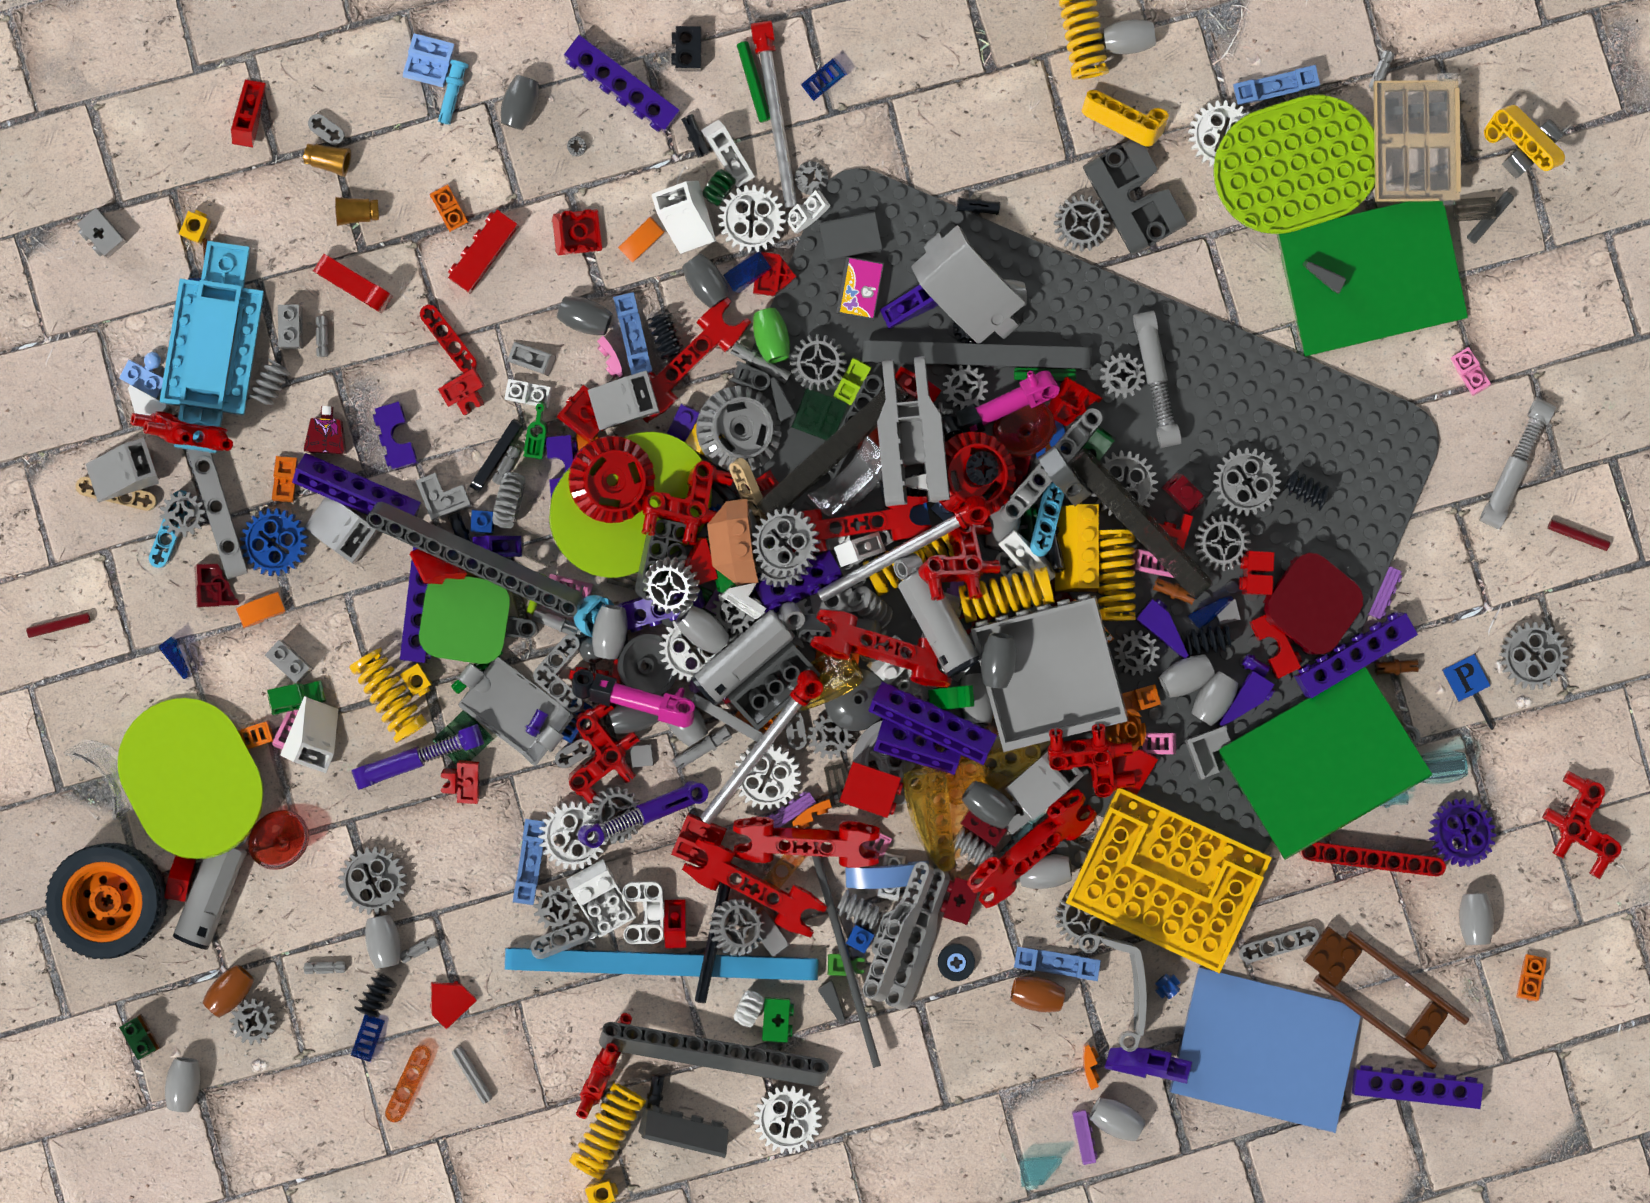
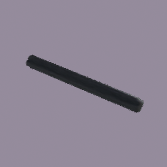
[695,882,731,1003]

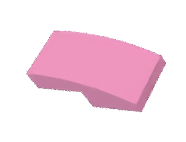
[597,336,624,378]
[1451,347,1491,396]

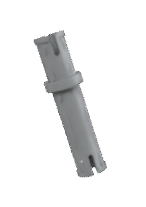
[730,341,791,384]
[672,726,733,770]

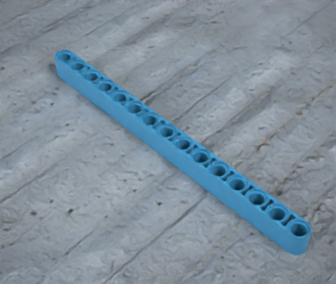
[504,948,819,980]

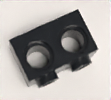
[671,26,702,72]

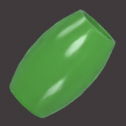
[753,308,790,363]

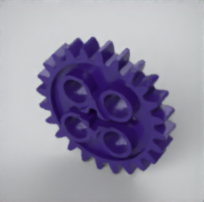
[1428,798,1496,867]

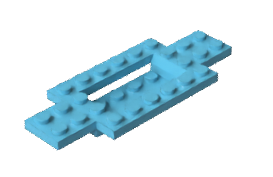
[159,241,264,454]

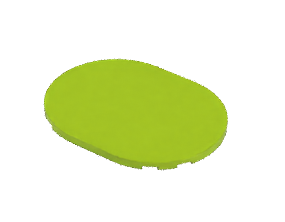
[1213,95,1375,234]
[549,432,712,578]
[118,698,264,859]

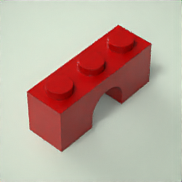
[1249,614,1302,679]

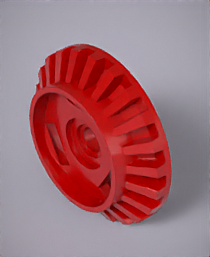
[939,432,1016,516]
[568,436,655,523]

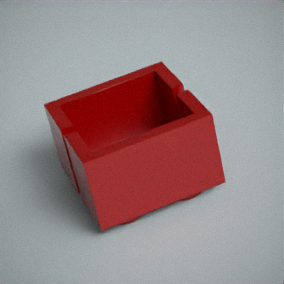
[1239,551,1274,596]

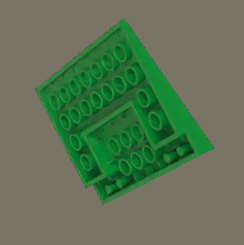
[1276,201,1468,357]
[1219,667,1432,860]

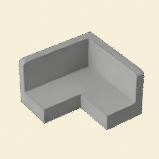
[416,473,472,521]
[1185,725,1231,780]

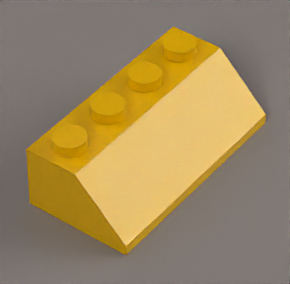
[1055,504,1099,592]

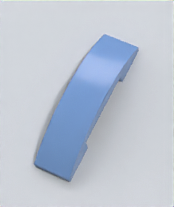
[1233,65,1320,105]
[613,292,652,375]
[513,819,546,905]
[845,860,929,889]
[1014,947,1101,981]

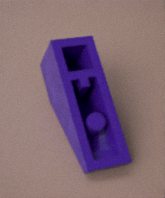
[880,285,938,328]
[1136,599,1189,659]
[1217,671,1275,727]

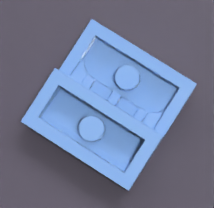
[403,33,454,87]

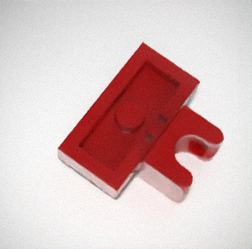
[438,368,485,415]
[440,760,480,804]

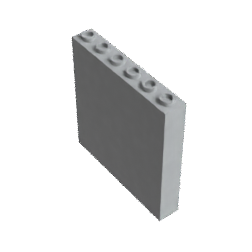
[971,593,1128,752]

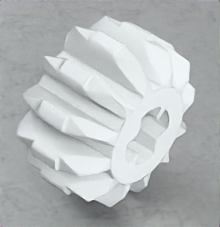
[734,990,764,1027]

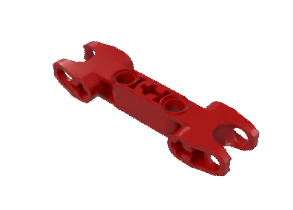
[643,297,752,424]
[792,496,931,553]
[810,610,952,687]
[967,789,1097,908]
[733,816,880,868]
[682,837,827,938]

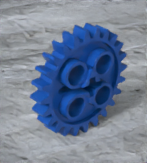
[240,508,309,576]

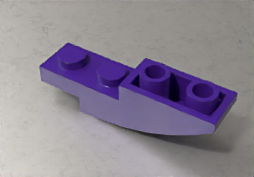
[667,403,699,442]
[1105,1047,1192,1084]

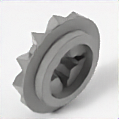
[795,161,828,195]

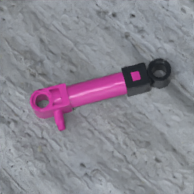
[942,371,1060,442]
[572,669,695,728]

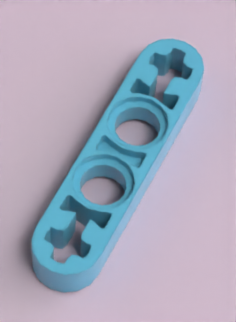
[1030,483,1064,557]
[149,490,192,568]

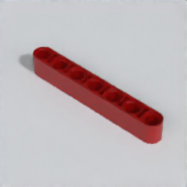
[1299,842,1446,877]

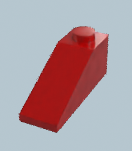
[231,79,266,148]

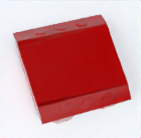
[552,209,602,256]

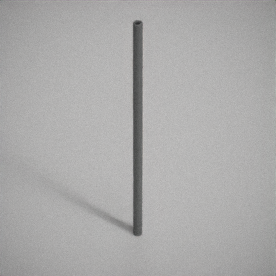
[812,856,881,1068]

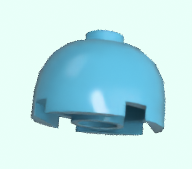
[574,595,614,637]

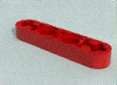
[420,305,477,373]

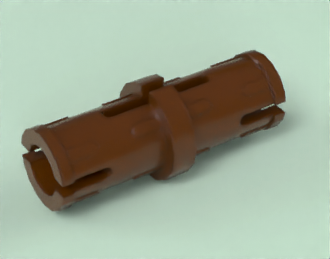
[1375,659,1419,675]

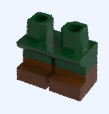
[119,1014,161,1060]

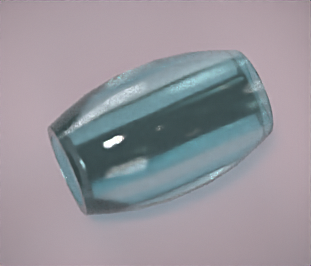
[1421,750,1468,785]

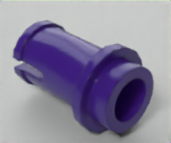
[1242,654,1270,677]
[525,709,549,737]

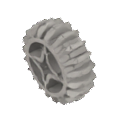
[1053,195,1111,252]
[790,334,847,391]
[492,472,525,529]
[1194,514,1251,571]
[643,557,700,614]
[587,787,642,844]
[1055,894,1111,946]
[709,899,765,956]

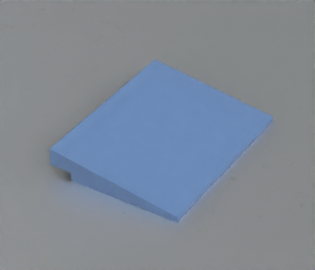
[1169,967,1361,1133]

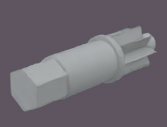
[532,609,581,636]

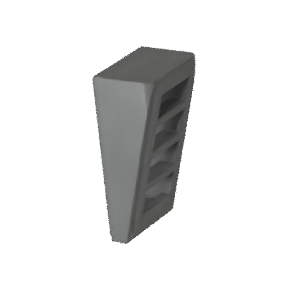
[1303,261,1346,294]
[770,377,795,423]
[818,980,845,1024]

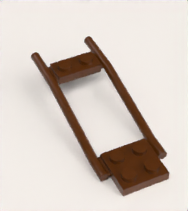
[1303,926,1469,1069]

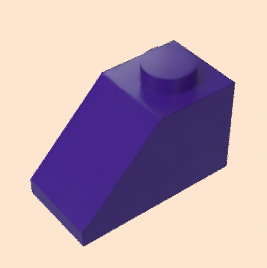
[473,536,522,557]

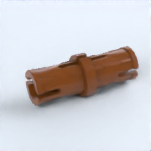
[1152,577,1197,605]

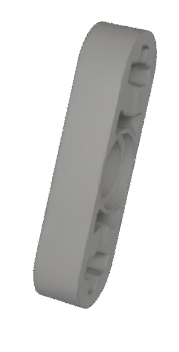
[531,922,590,959]

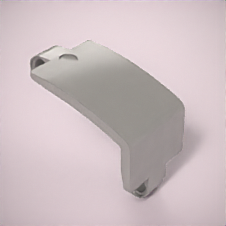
[912,225,1025,344]
[457,657,573,766]
[1078,933,1147,1052]

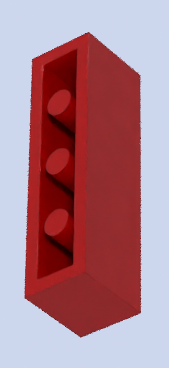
[448,210,519,294]

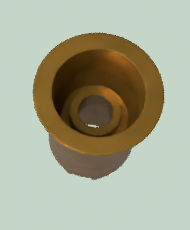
[303,144,351,177]
[335,197,379,226]

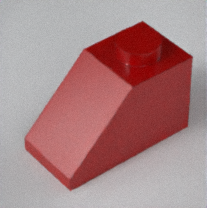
[895,367,941,403]
[685,536,718,585]
[165,856,197,902]
[664,899,686,948]

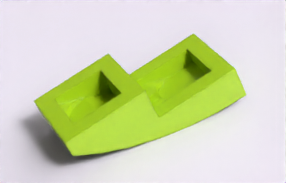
[833,357,872,405]

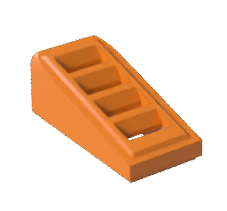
[238,721,274,750]

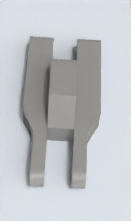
[877,356,950,506]
[863,862,950,1010]

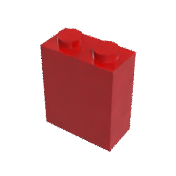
[839,761,904,818]

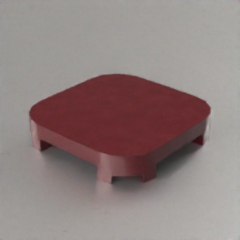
[1263,553,1363,654]

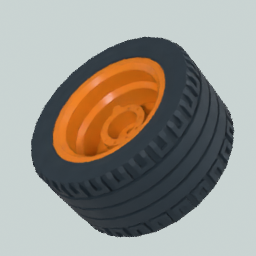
[45,843,168,959]

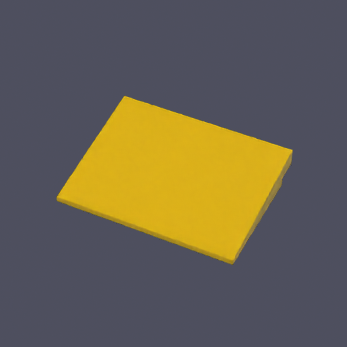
[1066,788,1272,973]

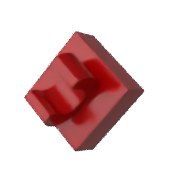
[756,470,782,499]

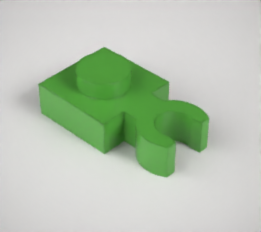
[827,954,865,976]

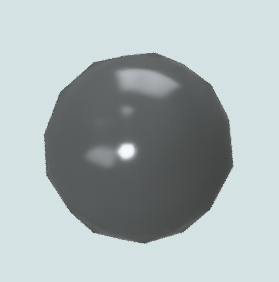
[579,637,603,663]

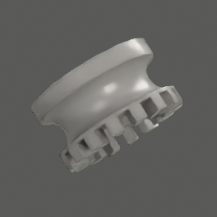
[567,136,586,156]

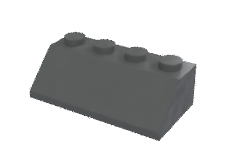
[727,641,821,731]
[638,1105,729,1158]

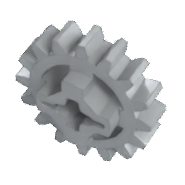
[1099,353,1146,399]
[942,365,988,410]
[159,491,207,537]
[711,594,756,634]
[1114,630,1160,676]
[807,715,853,759]
[533,885,579,931]
[229,998,277,1045]

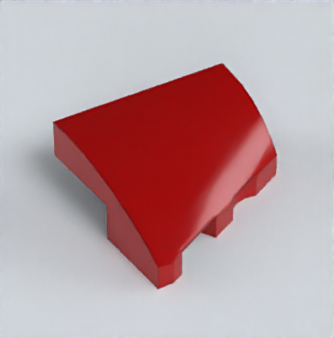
[1044,377,1103,426]

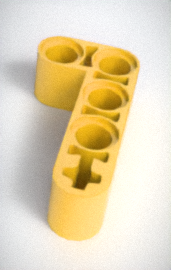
[1082,90,1169,146]
[1484,105,1565,171]

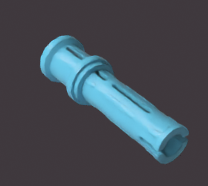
[437,60,469,125]

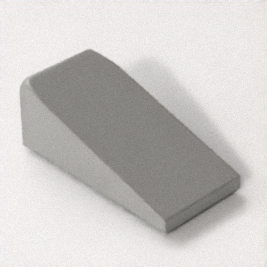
[507,342,556,376]
[759,910,790,957]

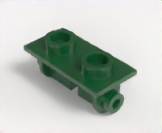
[1020,504,1044,546]

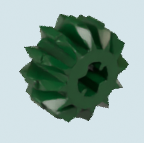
[703,169,736,206]

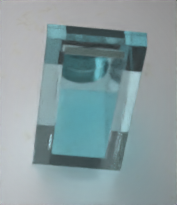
[1018,1155,1062,1190]

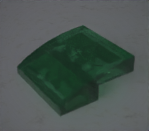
[791,388,847,443]
[433,710,494,765]

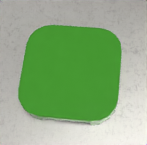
[419,576,510,664]

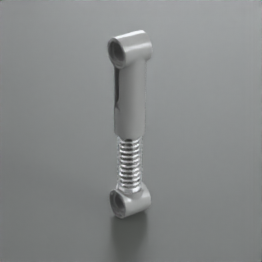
[1133,310,1181,448]
[1479,397,1556,530]

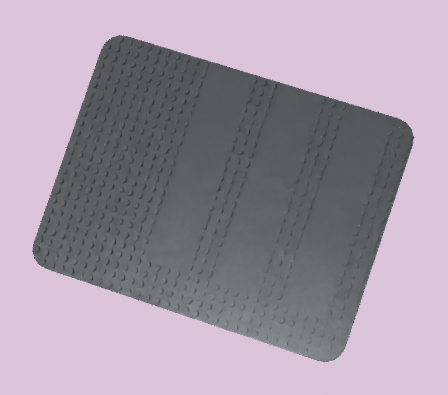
[657,168,1439,853]

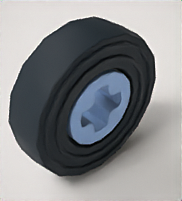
[938,943,975,981]

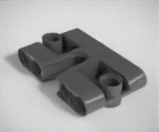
[1083,139,1188,256]

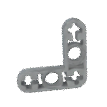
[533,634,584,713]

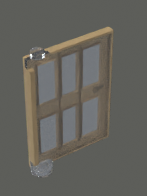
[1373,73,1461,206]

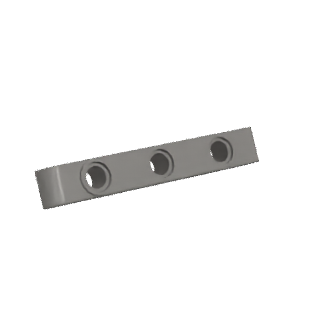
[1000,408,1102,523]
[187,449,248,579]

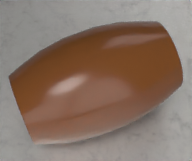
[203,964,254,1018]
[1010,976,1065,1013]

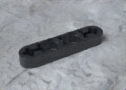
[470,418,523,493]

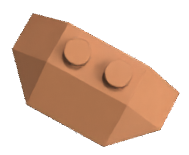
[707,499,759,586]

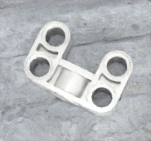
[622,881,664,944]

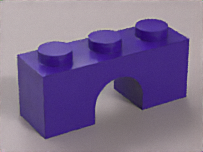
[373,402,418,470]
[546,435,577,497]

